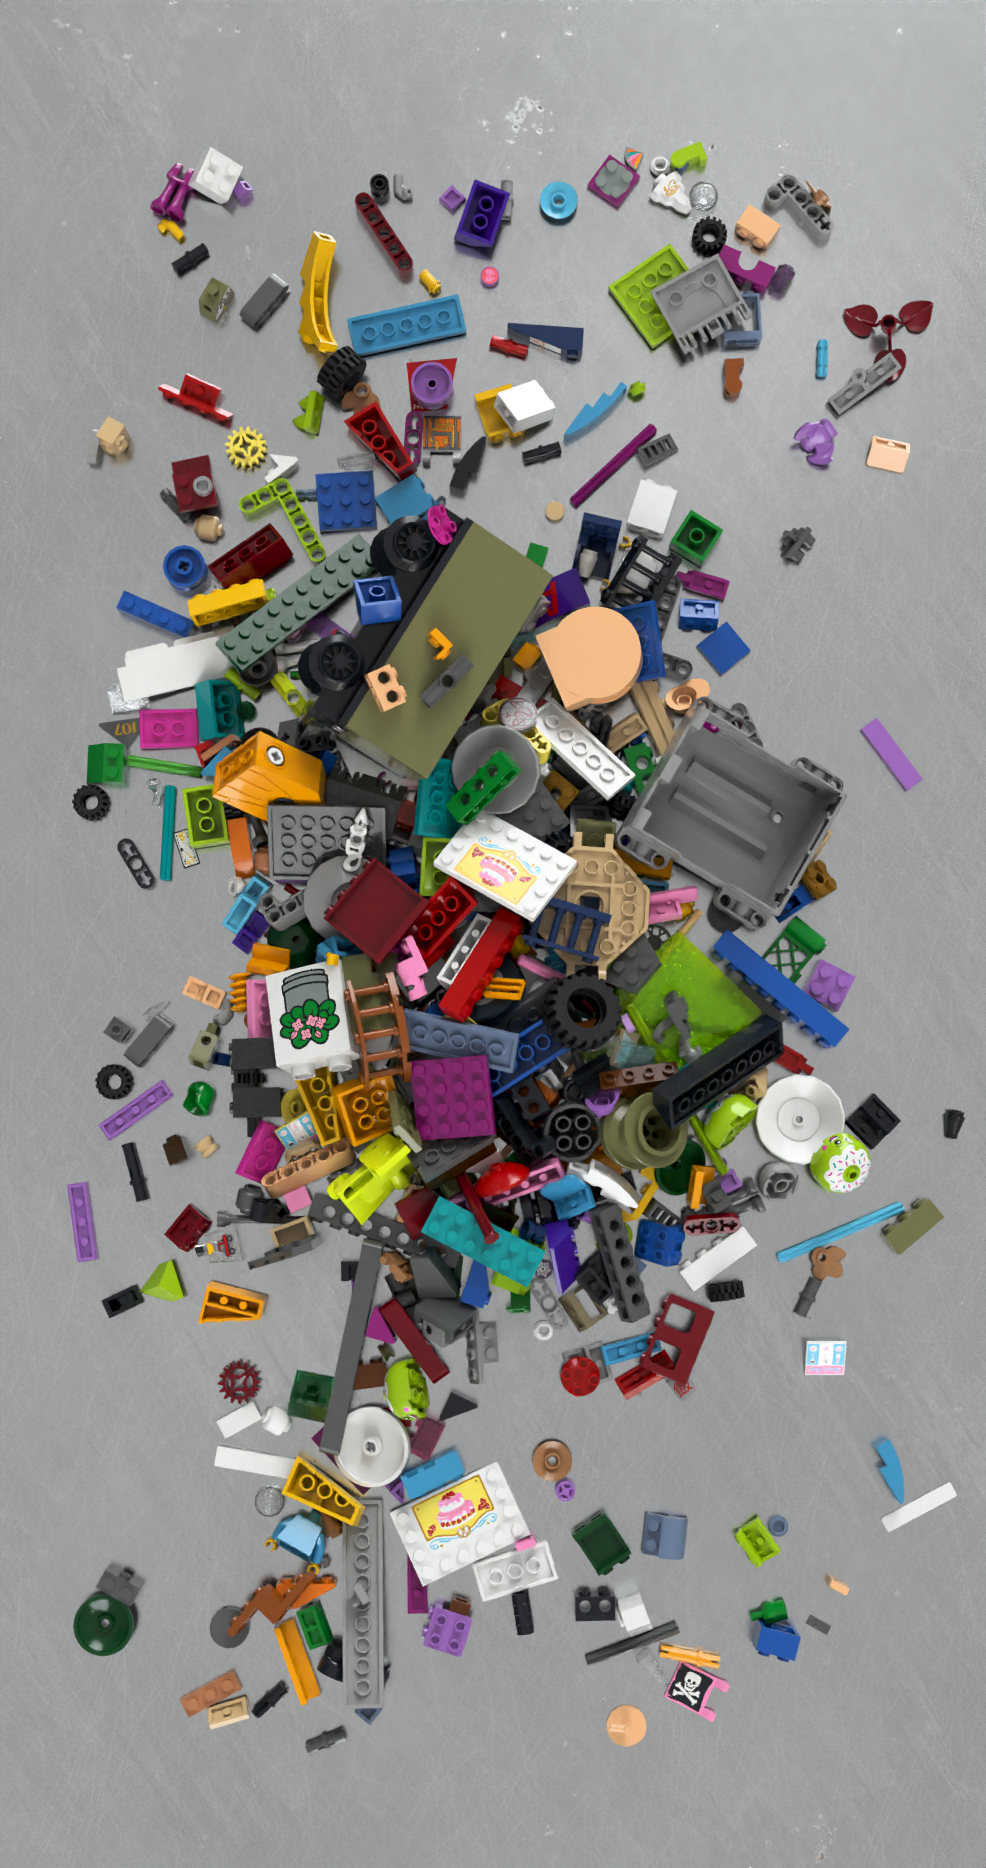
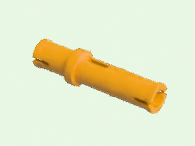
[659,1644,720,1669]

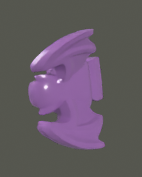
[793,418,838,465]

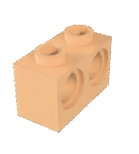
[364,664,407,712]

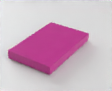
[139,708,199,749]
[235,1119,285,1184]

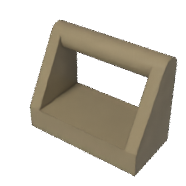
[558,1285,609,1333]

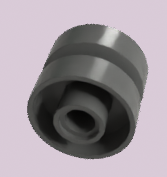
[234,651,278,686]

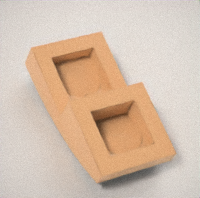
[181,976,226,1009]

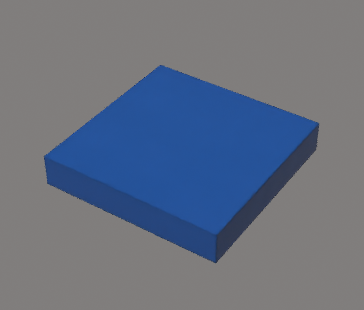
[696,621,751,675]

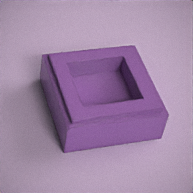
[439,185,466,213]

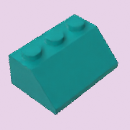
[195,680,245,742]

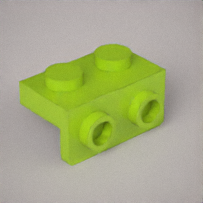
[735,1517,781,1568]

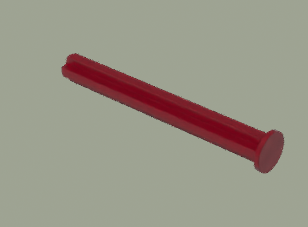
[455,1171,499,1244]

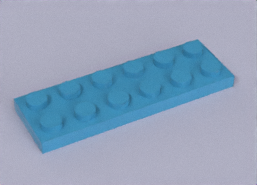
[347,294,467,356]

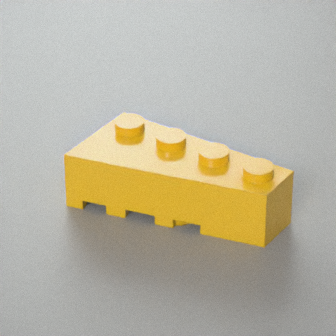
[295,1066,346,1147]
[281,1456,365,1526]

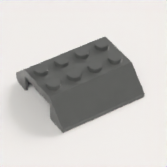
[324,765,408,844]

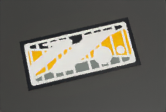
[173,828,200,869]

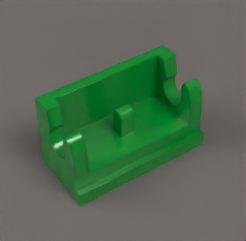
[296,1600,333,1650]

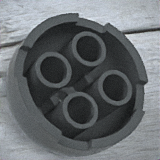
[542,1101,601,1162]

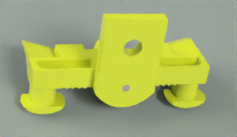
[327,1133,426,1225]

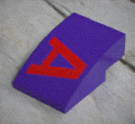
[536,568,591,629]

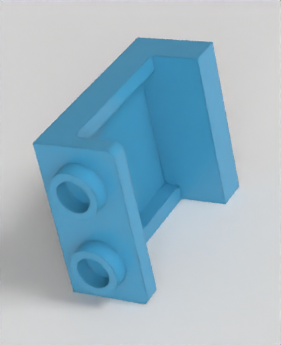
[375,474,435,525]

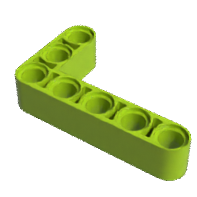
[239,478,327,566]

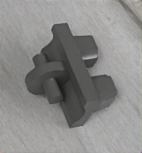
[780,527,816,562]

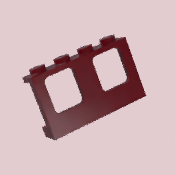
[639,1294,715,1388]

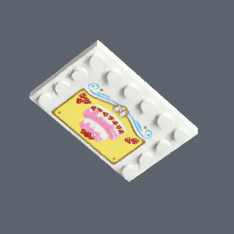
[433,811,577,922]
[389,1461,530,1586]

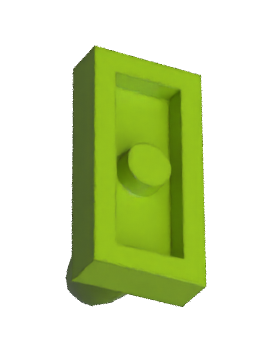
[292,391,325,434]

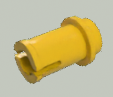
[418,269,442,294]

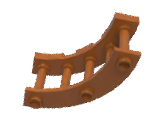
[344,972,412,1091]

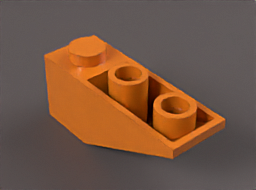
[276,1577,337,1609]

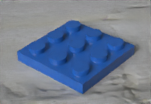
[315,471,377,532]

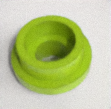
[628,380,646,397]

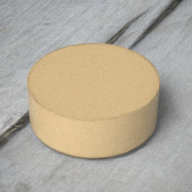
[545,501,564,522]

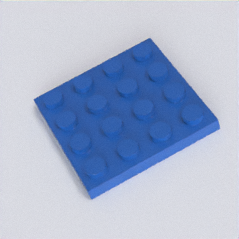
[612,600,666,684]

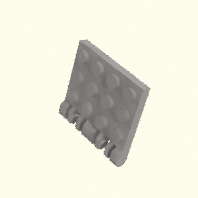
[650,254,752,355]

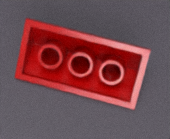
[404,876,478,960]

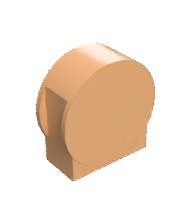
[536,607,643,713]

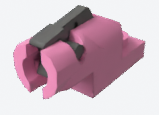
[395,935,428,1001]

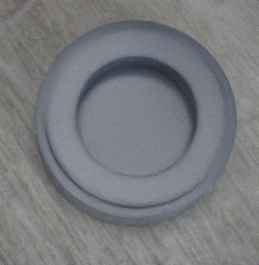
[768,1515,788,1537]

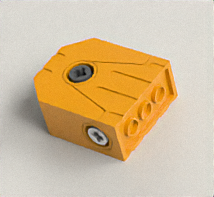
[212,731,326,822]

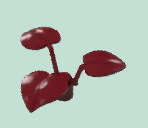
[844,300,933,381]

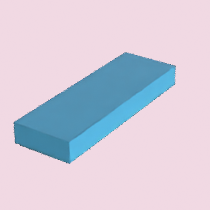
[600,1331,662,1366]

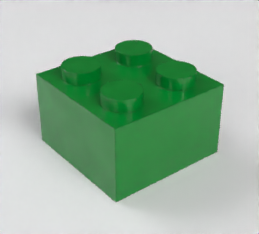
[669,510,723,567]

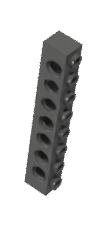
[308,1192,461,1270]

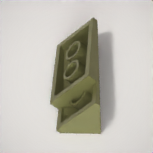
[341,953,382,1034]

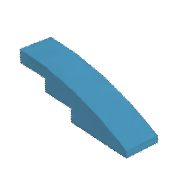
[564,382,627,441]

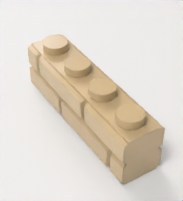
[629,680,675,757]

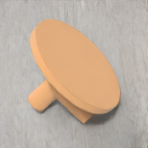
[607,1705,646,1746]

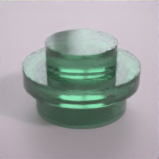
[237,701,256,720]

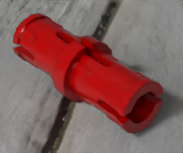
[489,335,529,358]

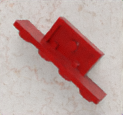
[158,374,233,421]

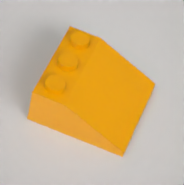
[330,1075,397,1147]

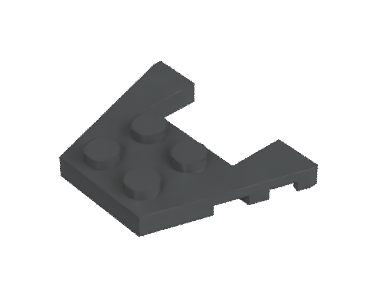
[581,933,662,995]

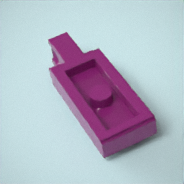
[676,570,730,600]

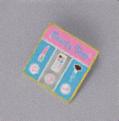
[274,1111,320,1158]

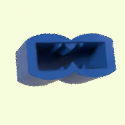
[387,846,418,884]

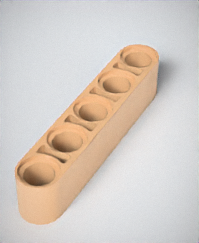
[261,1140,356,1198]

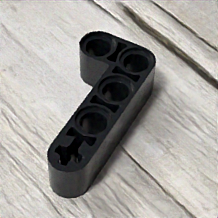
[493,1093,557,1167]

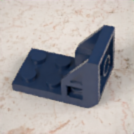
[572,512,622,580]

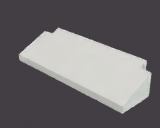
[116,632,236,703]

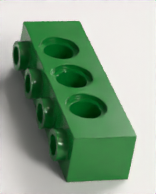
[623,742,657,797]
[445,750,522,825]

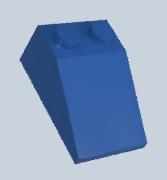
[460,1260,492,1309]

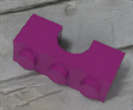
[719,244,776,294]

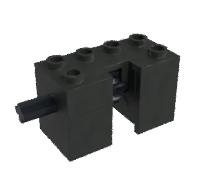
[229,1038,284,1137]

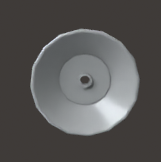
[451,725,540,815]
[303,856,367,939]

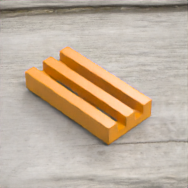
[483,977,526,1000]

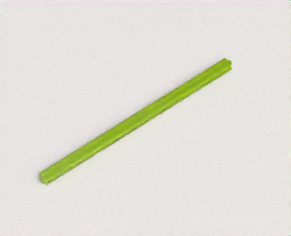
[624,1002,729,1177]

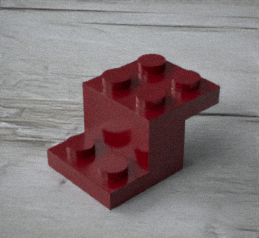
[171,455,218,513]

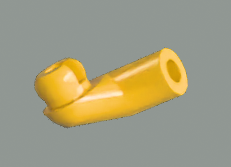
[157,219,185,240]

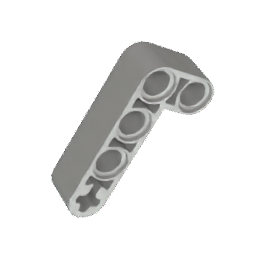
[764,174,834,241]
[259,888,307,931]

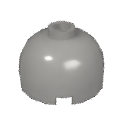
[759,1161,800,1202]

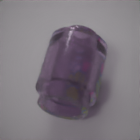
[770,264,795,294]

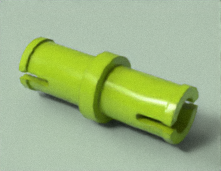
[224,667,261,701]

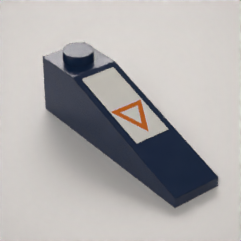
[507,323,584,358]

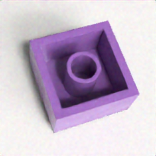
[803,959,855,1012]

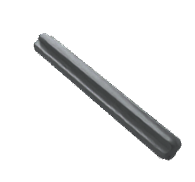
[585,1622,680,1667]

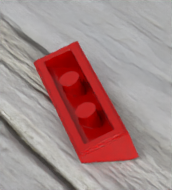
[614,1350,675,1400]

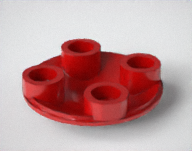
[561,1356,600,1397]

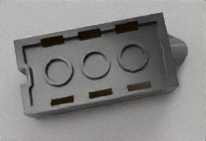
[407,1133,497,1192]

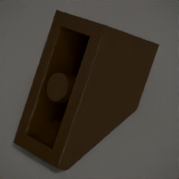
[163,1134,193,1166]

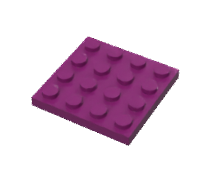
[411,1054,496,1141]

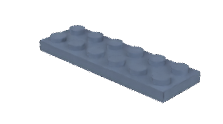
[403,1008,520,1073]

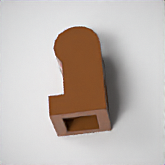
[723,358,744,398]

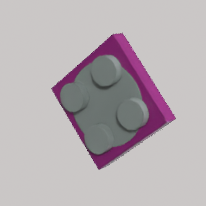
[587,154,640,208]

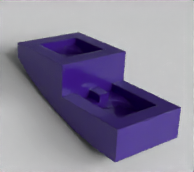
[232,910,270,954]

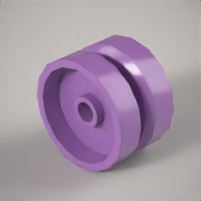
[411,362,454,410]

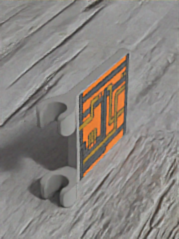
[422,415,462,467]

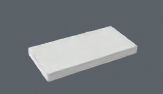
[471,1539,558,1602]

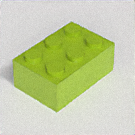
[182,784,230,849]

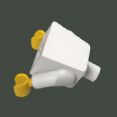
[600,536,656,594]

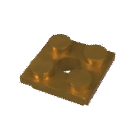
[543,769,580,812]
[801,859,838,900]

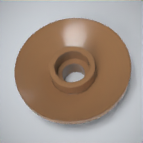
[533,1441,572,1481]

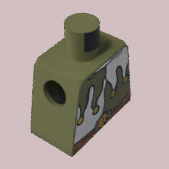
[199,277,234,323]
[188,1023,220,1071]

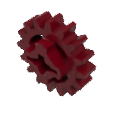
[218,1360,261,1404]

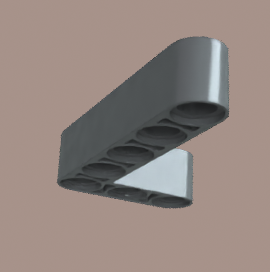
[656,576,693,680]

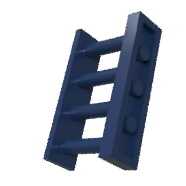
[521,897,612,964]

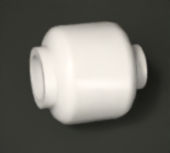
[261,1406,292,1436]

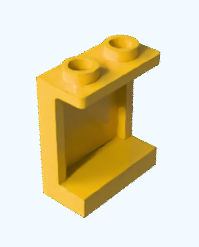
[474,383,525,443]

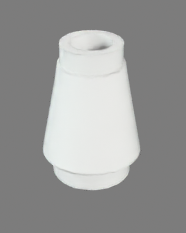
[579,549,598,578]

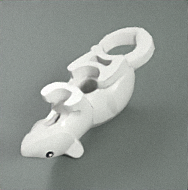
[343,807,369,872]

